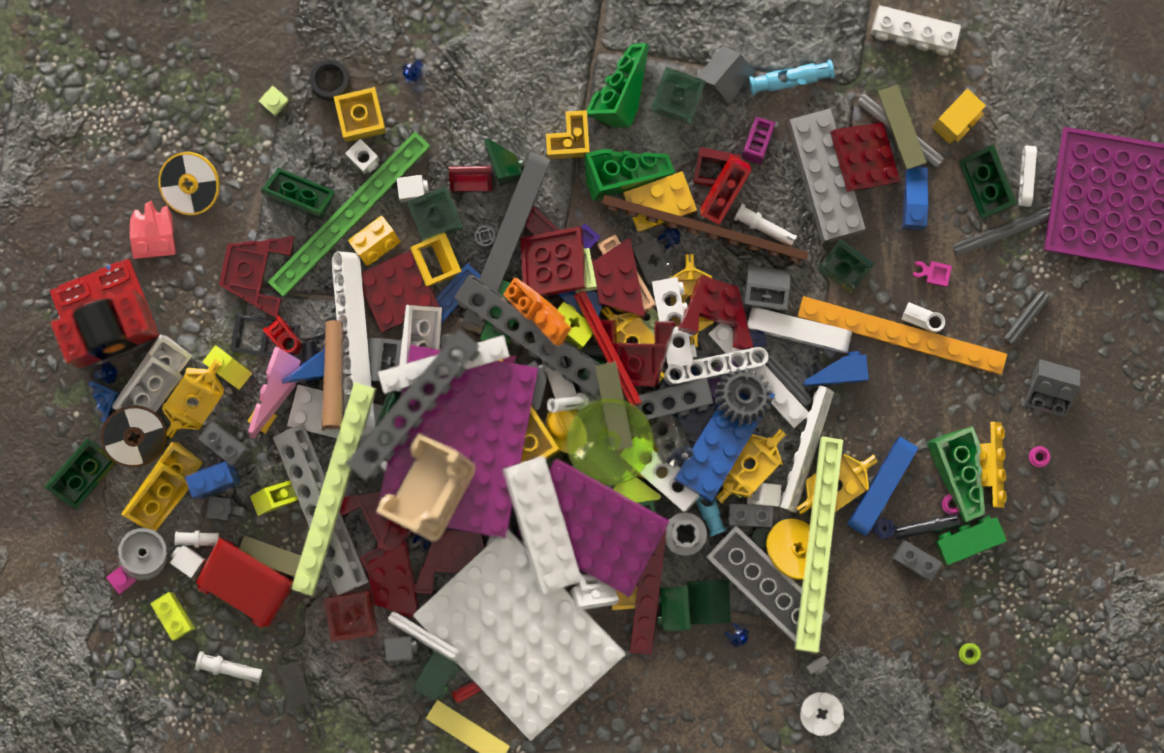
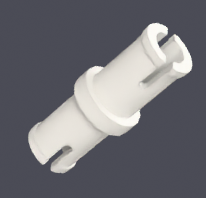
[175,531,219,548]

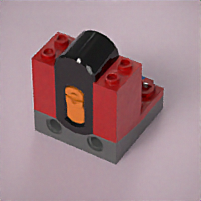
[49,258,163,371]

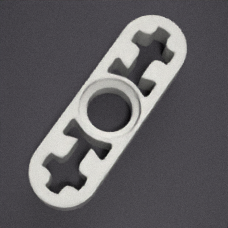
[1019,146,1037,207]

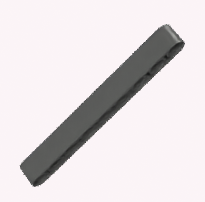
[461,152,551,335]

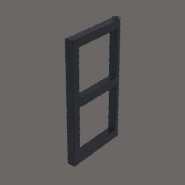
[230,314,300,358]

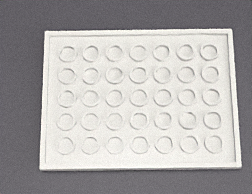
[413,528,626,741]

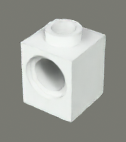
[345,139,380,175]
[397,175,429,202]
[747,483,781,506]
[170,545,207,578]

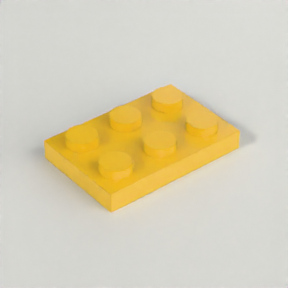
[623,171,697,233]

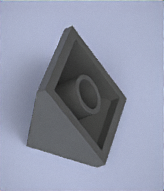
[696,46,755,104]

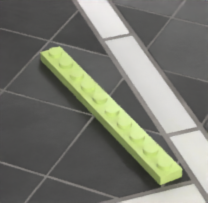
[291,382,377,596]
[795,436,843,653]

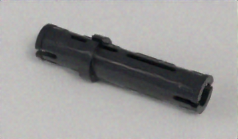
[894,514,960,540]

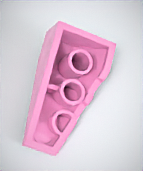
[248,347,302,439]

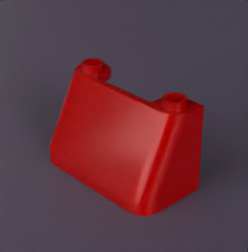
[196,538,294,628]

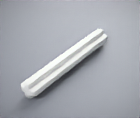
[388,612,459,661]

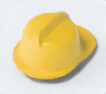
[546,409,587,454]

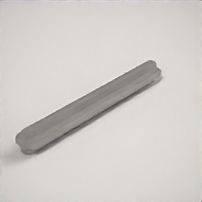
[857,94,944,167]

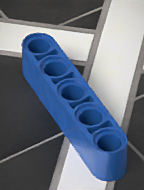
[847,436,918,536]

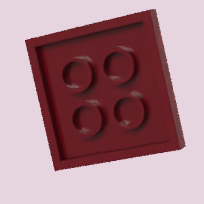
[830,122,900,192]
[520,226,587,297]
[361,250,440,333]

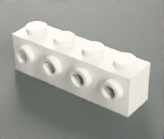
[871,5,961,56]

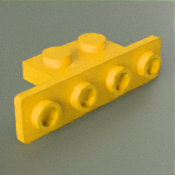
[980,422,1007,508]

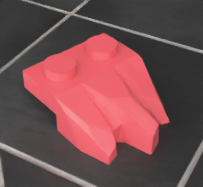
[130,200,177,259]

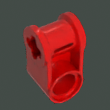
[263,315,302,356]

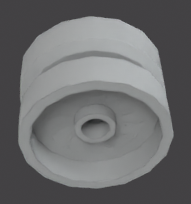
[118,528,167,581]

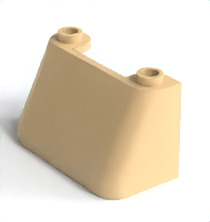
[377,434,475,541]

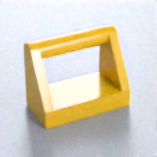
[410,233,462,287]

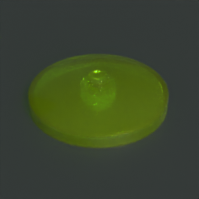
[567,398,654,485]

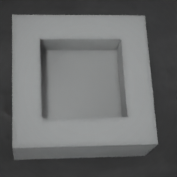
[805,655,829,675]

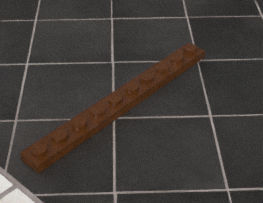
[601,195,809,263]

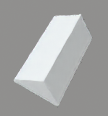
[396,305,442,391]
[112,335,192,412]

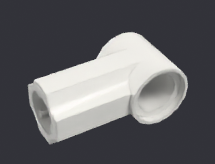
[901,302,945,333]

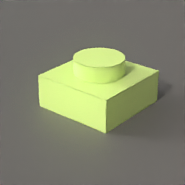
[259,86,289,116]

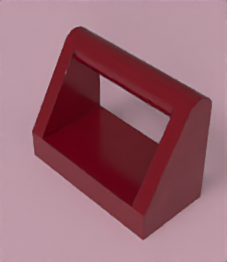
[693,147,741,187]
[449,166,492,193]

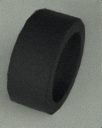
[309,59,351,101]

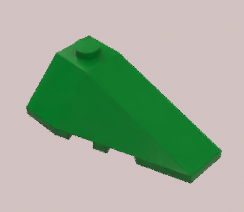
[587,43,649,128]
[585,149,675,201]
[926,426,985,522]

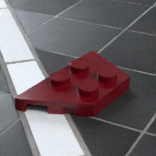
[592,238,645,318]
[366,541,419,620]

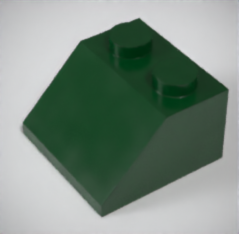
[657,586,690,631]

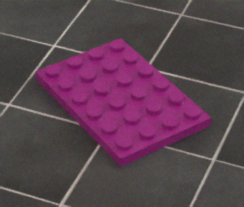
[517,459,670,597]

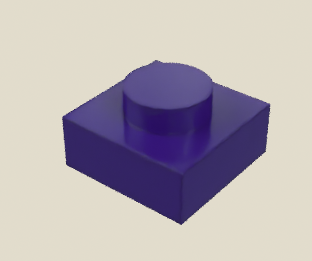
[581,223,600,250]

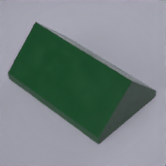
[959,145,1017,219]
[261,168,335,221]
[45,438,116,510]

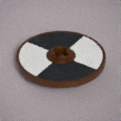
[101,405,166,467]

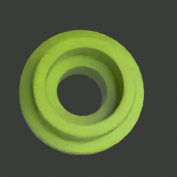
[959,643,981,665]

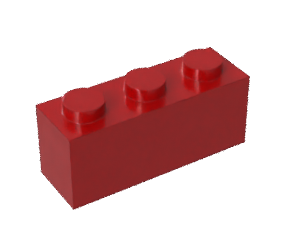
[700,155,751,225]

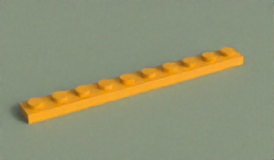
[797,296,1007,375]

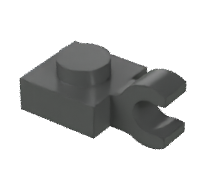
[206,496,246,521]

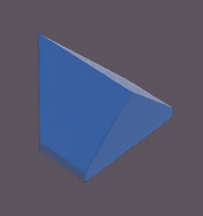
[88,381,120,423]

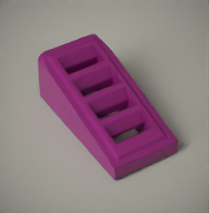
[742,116,776,165]

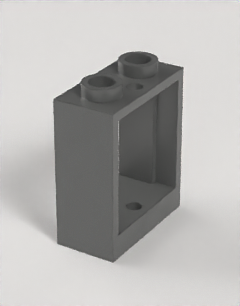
[198,422,253,469]

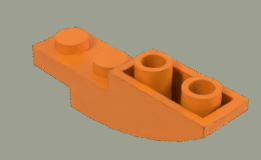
[503,277,572,346]

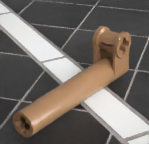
[321,320,343,431]

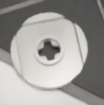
[800,692,844,736]

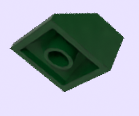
[484,138,524,186]

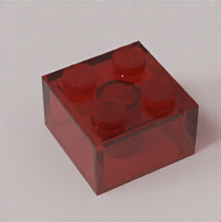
[324,589,378,642]

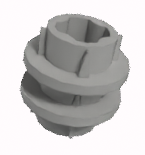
[665,513,707,556]

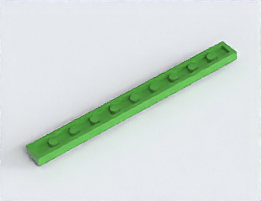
[268,132,430,297]

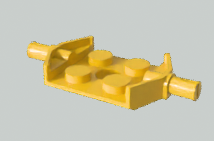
[670,254,714,347]
[601,307,664,382]
[162,359,224,438]
[715,429,786,503]
[796,454,878,515]

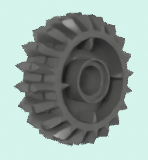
[714,368,773,426]

